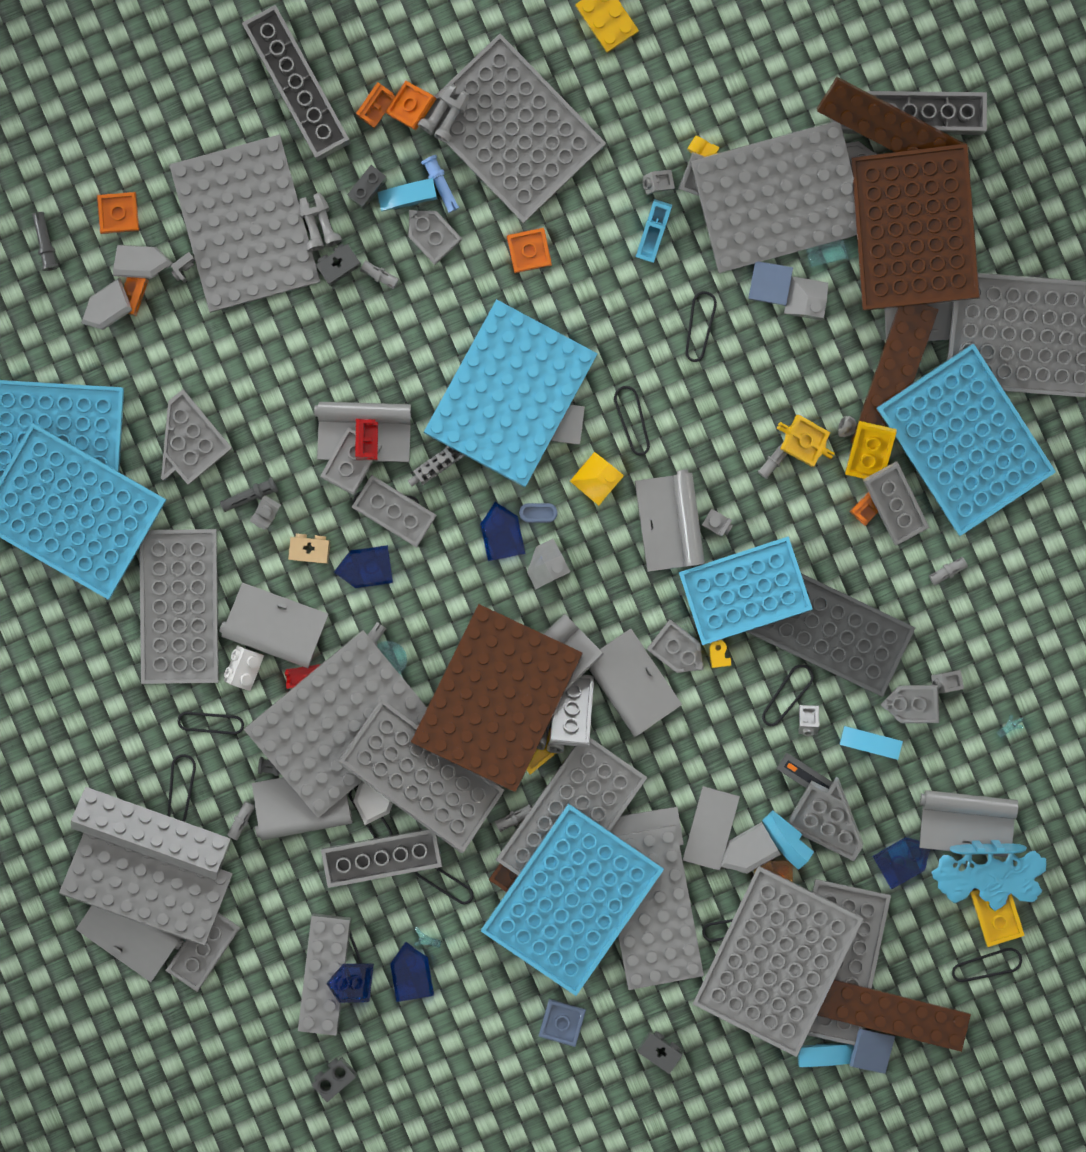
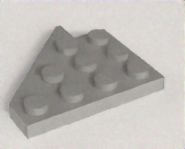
[161,389,233,485]
[787,777,863,861]

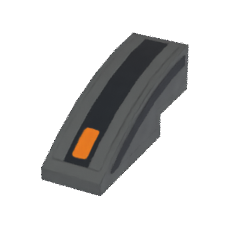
[776,752,833,789]

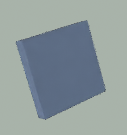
[748,261,793,306]
[538,999,586,1047]
[849,1028,895,1074]

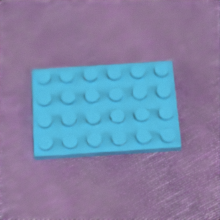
[679,536,813,646]

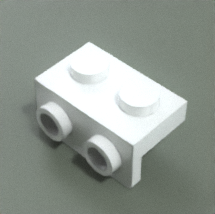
[224,645,264,691]

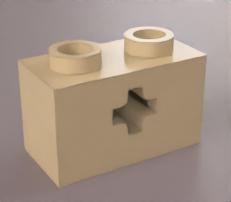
[288,534,330,564]

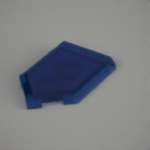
[480,502,526,561]
[334,545,393,588]
[872,837,931,890]
[390,942,434,1002]
[326,963,374,1003]

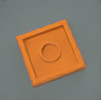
[385,81,437,131]
[97,192,139,234]
[507,228,552,273]

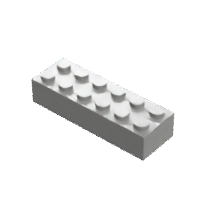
[321,829,443,888]
[298,913,351,1036]

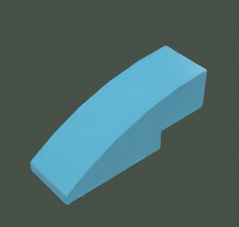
[377,178,437,212]
[636,199,672,263]
[839,726,903,760]
[762,810,814,870]
[798,1043,855,1067]

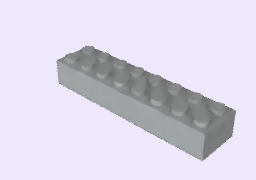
[242,5,351,162]
[830,91,987,135]
[71,787,231,880]

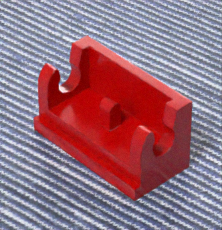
[355,419,378,460]
[285,664,321,689]

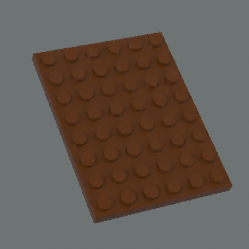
[851,144,980,311]
[411,604,583,793]

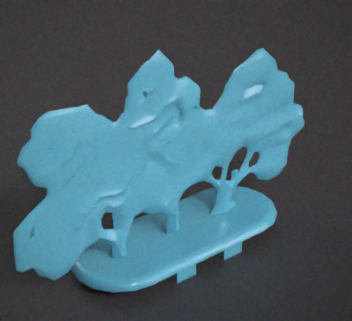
[931,840,1046,911]

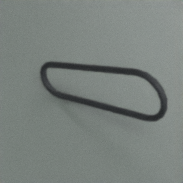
[685,291,717,362]
[614,386,650,456]
[762,664,814,726]
[167,754,196,822]
[952,948,1022,982]

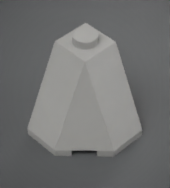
[527,539,570,589]

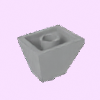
[784,276,828,321]

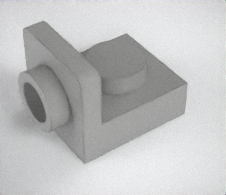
[643,170,675,195]
[171,252,195,283]
[250,495,281,530]
[702,509,733,537]
[931,670,964,693]
[798,705,819,736]

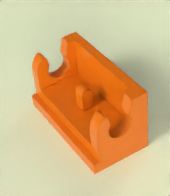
[356,82,395,129]
[124,277,149,316]
[850,492,878,526]

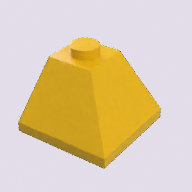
[570,452,624,506]

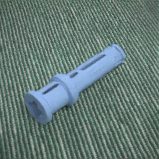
[421,155,459,213]

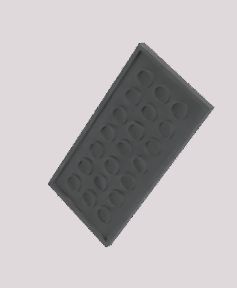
[747,573,915,697]

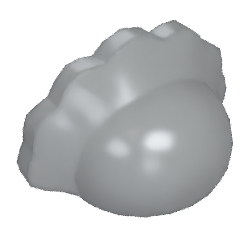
[838,416,857,437]

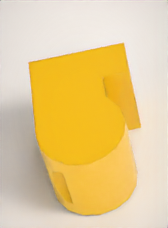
[687,136,720,157]
[709,640,731,668]

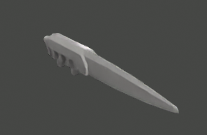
[408,446,465,486]

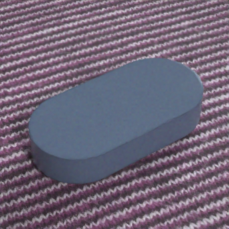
[519,503,558,523]

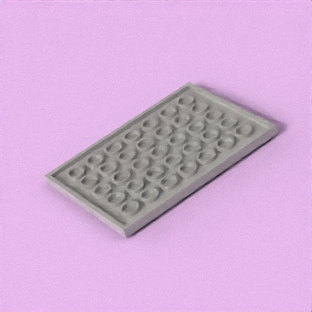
[424,34,606,224]
[690,121,857,273]
[169,134,321,313]
[947,273,1086,397]
[244,630,427,818]
[693,866,864,1057]

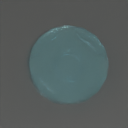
[377,641,407,674]

